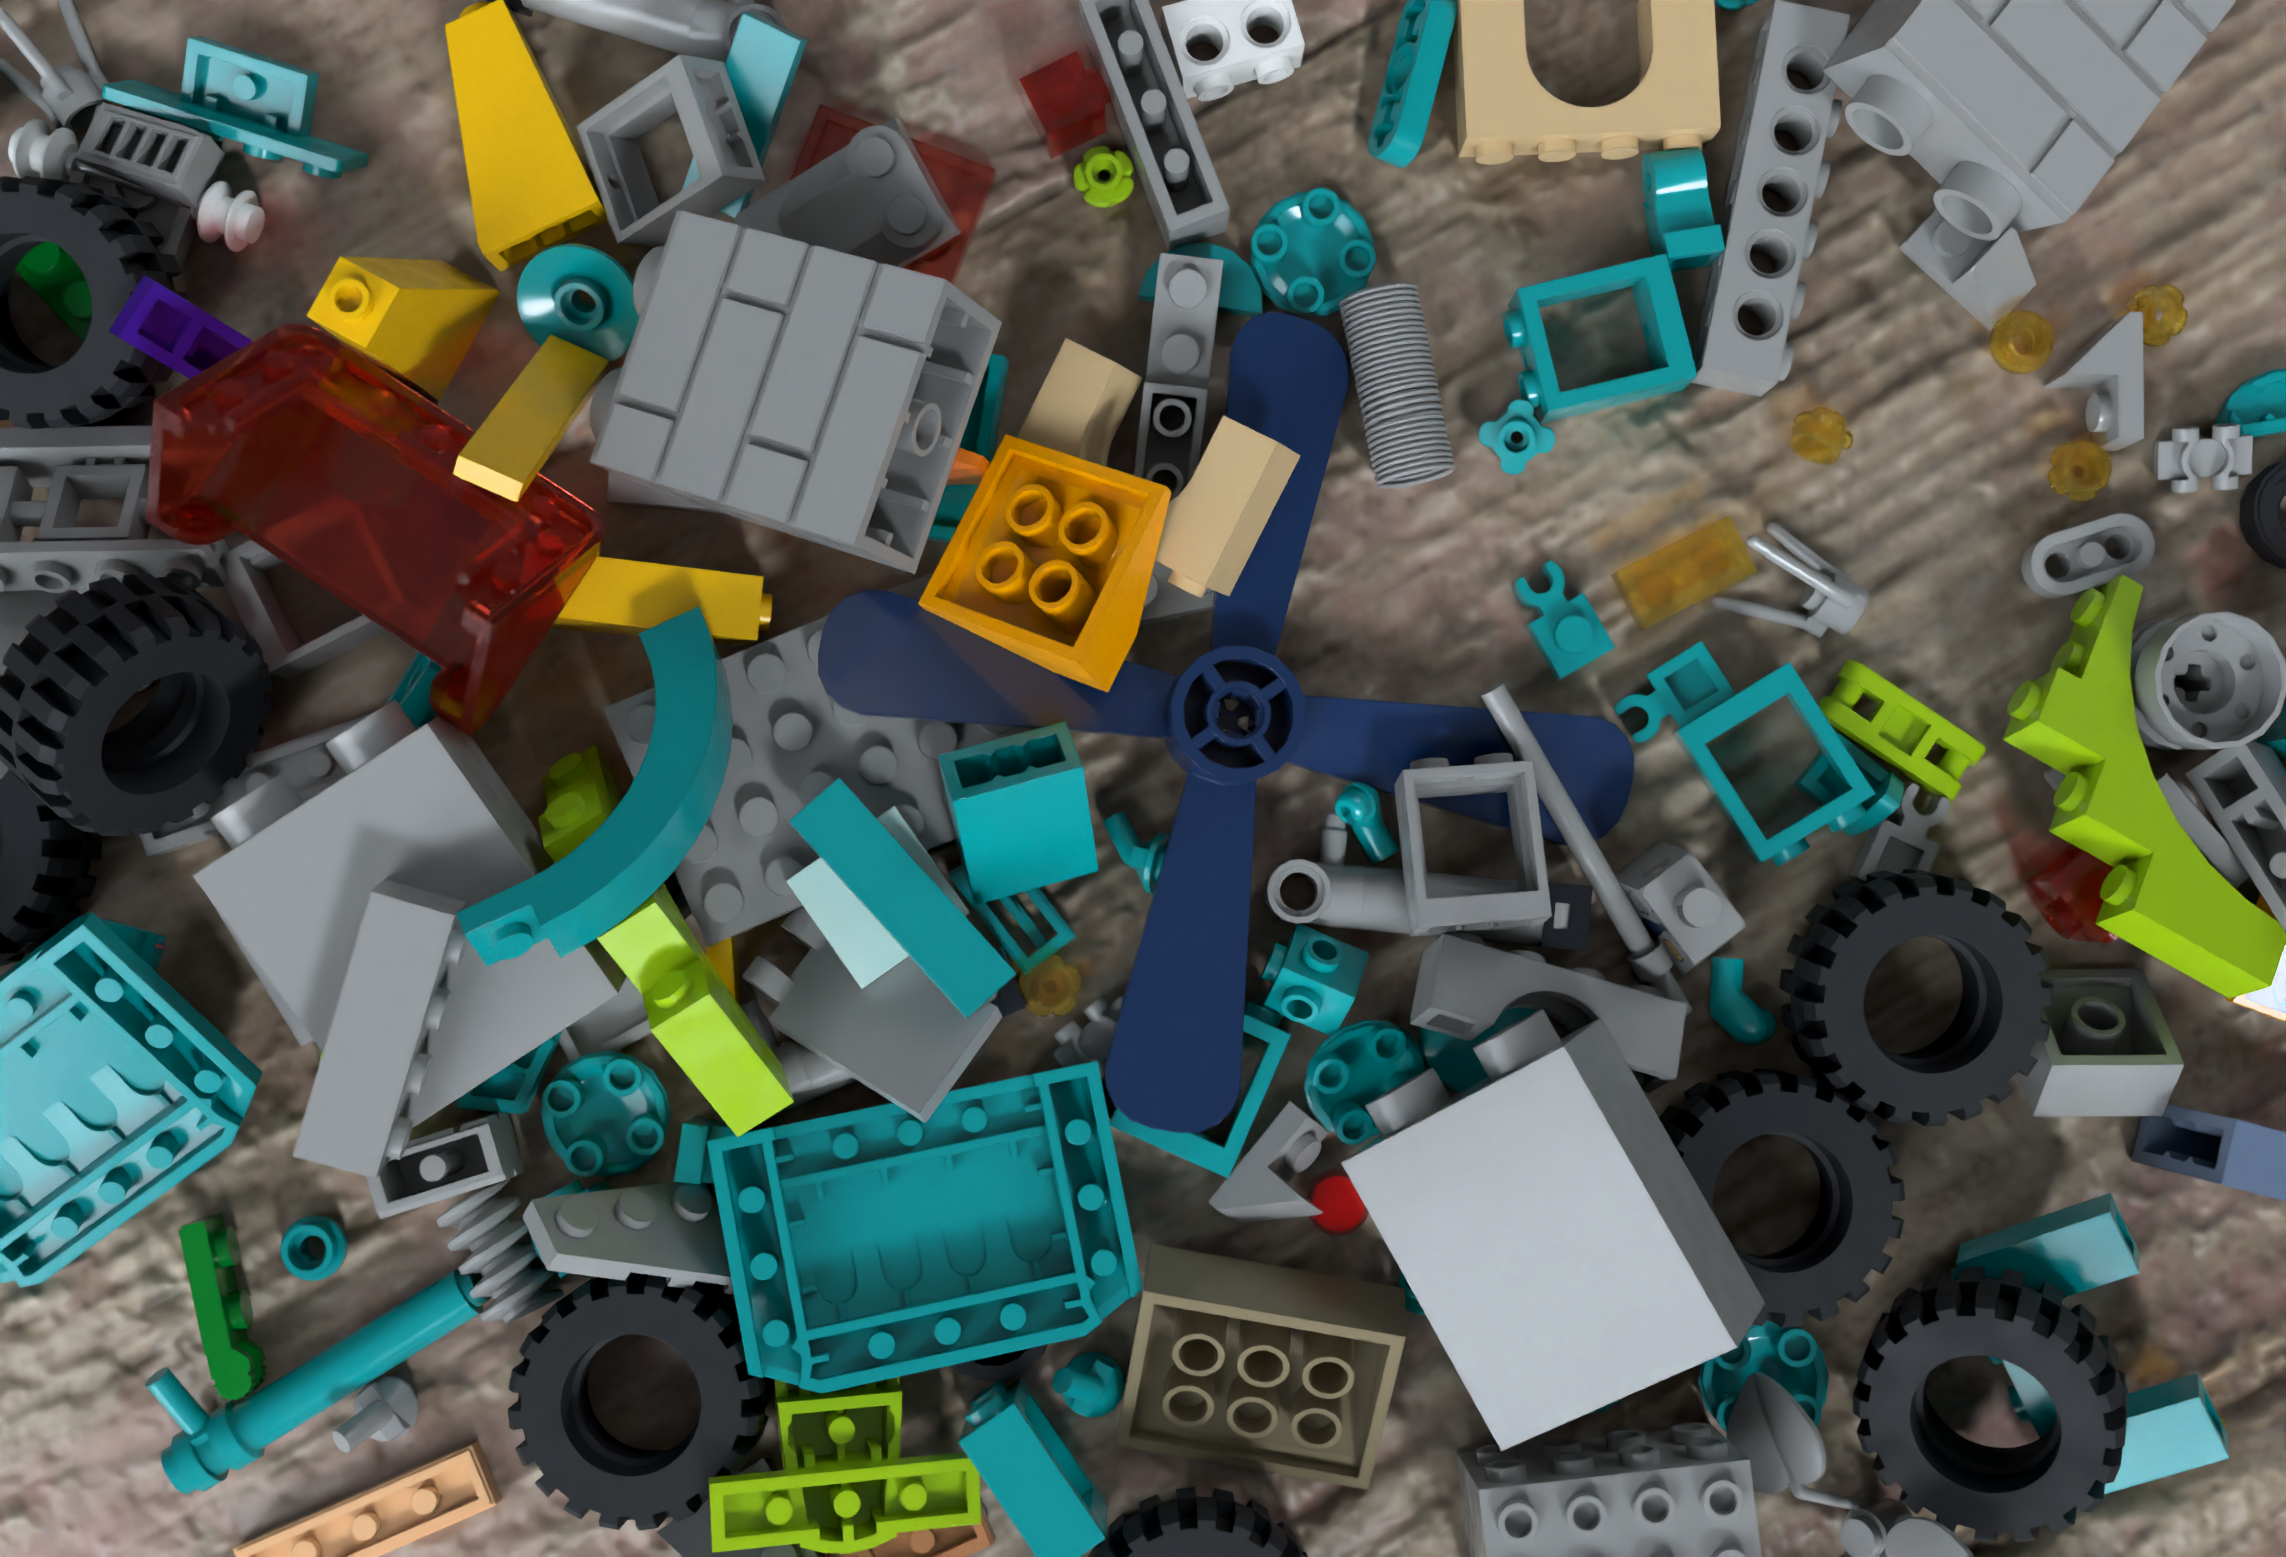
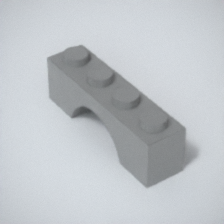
[1409,932,1687,1093]

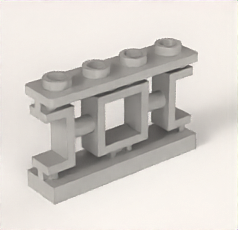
[0,424,237,593]

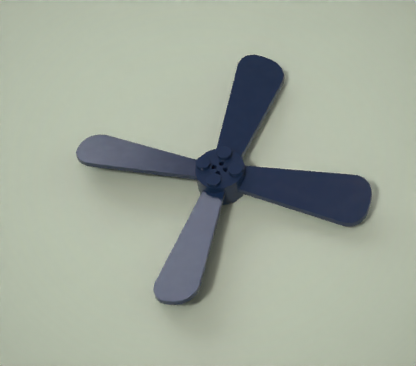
[818,312,1634,1133]

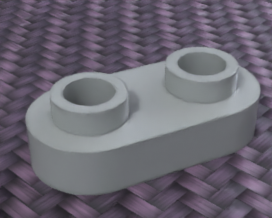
[2021,513,2155,599]

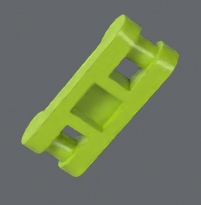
[1817,659,1986,804]

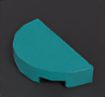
[1138,243,1263,317]
[2216,369,2286,439]

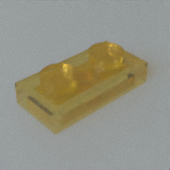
[1611,516,1758,631]

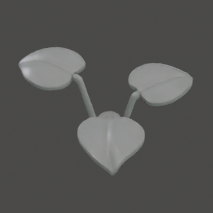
[1726,1371,1975,1557]

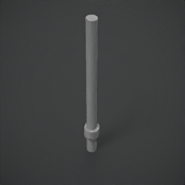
[1480,682,1692,1017]

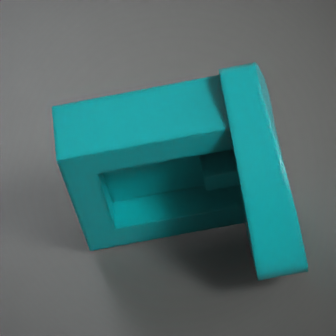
[1794,733,1904,837]

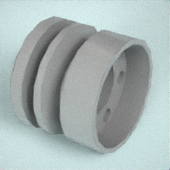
[2130,612,2286,751]

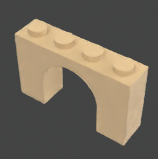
[1452,0,1721,165]
[1017,338,1300,598]

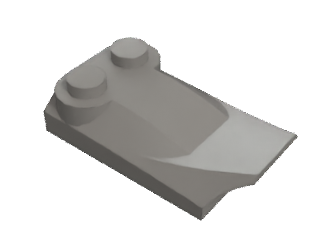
[733,117,962,268]

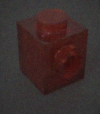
[1019,51,1111,159]
[2026,844,2119,944]

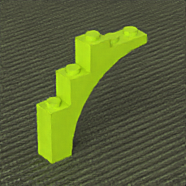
[2002,574,2286,999]
[538,745,794,1137]

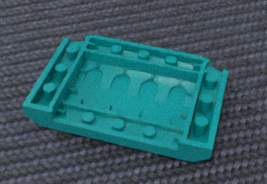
[0,912,263,1287]
[707,1061,1143,1394]

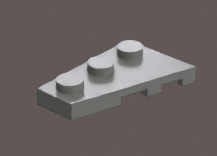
[522,1182,734,1295]

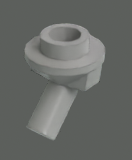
[332,1376,420,1453]

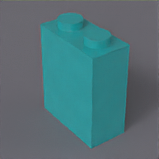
[938,721,1099,905]

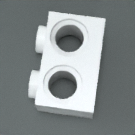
[1161,0,1305,101]

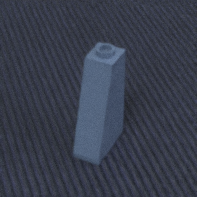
[2131,1104,2286,1202]

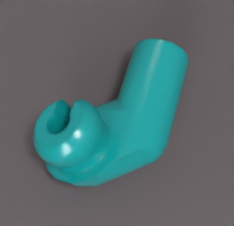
[1334,782,1399,864]
[1709,957,1776,1046]

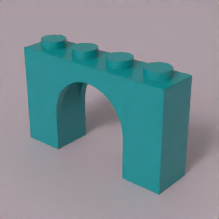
[1951,1193,2229,1494]

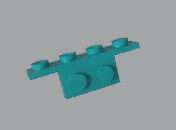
[102,36,369,179]

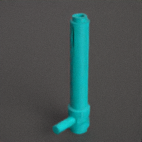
[145,1269,491,1495]

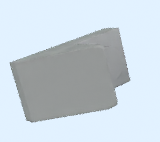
[1898,208,2037,332]
[2045,311,2144,451]
[1208,1101,1329,1223]

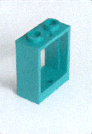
[1503,253,1698,424]
[1673,662,1876,867]
[1110,1000,1291,1178]
[958,1377,1108,1557]

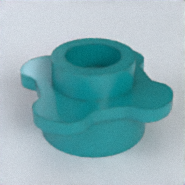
[1479,399,1555,475]

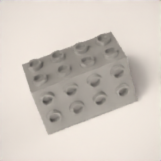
[1457,1422,1762,1557]

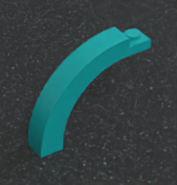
[456,606,733,967]

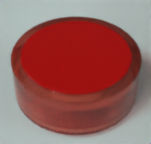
[1305,1169,1369,1236]

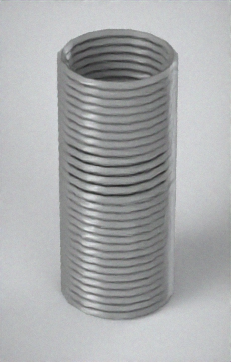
[1338,282,1456,489]

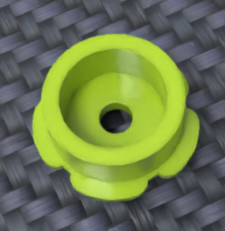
[1073,146,1134,208]

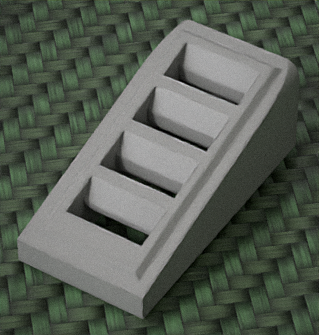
[75,102,223,208]

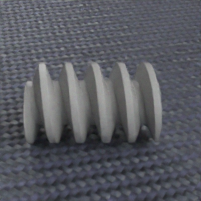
[437,1178,565,1324]

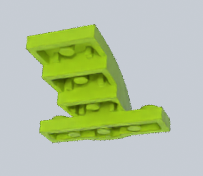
[709,1377,982,1554]

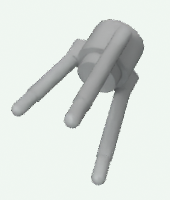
[0,0,109,132]
[1713,522,1869,638]

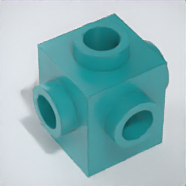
[1261,923,1369,1036]

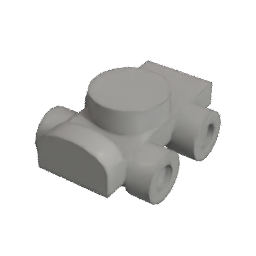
[2153,423,2253,493]
[1052,995,1123,1080]

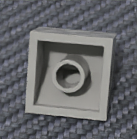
[2017,968,2185,1117]

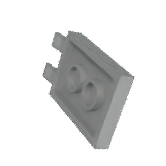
[742,907,1003,1123]

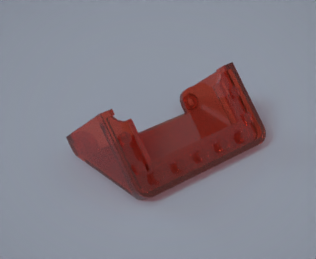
[146,324,606,736]

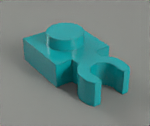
[1513,560,1615,681]
[1614,641,1736,743]

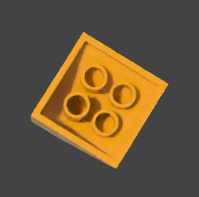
[918,434,1171,693]

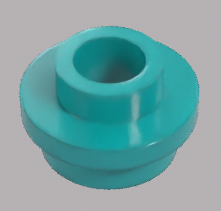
[280,1215,348,1281]

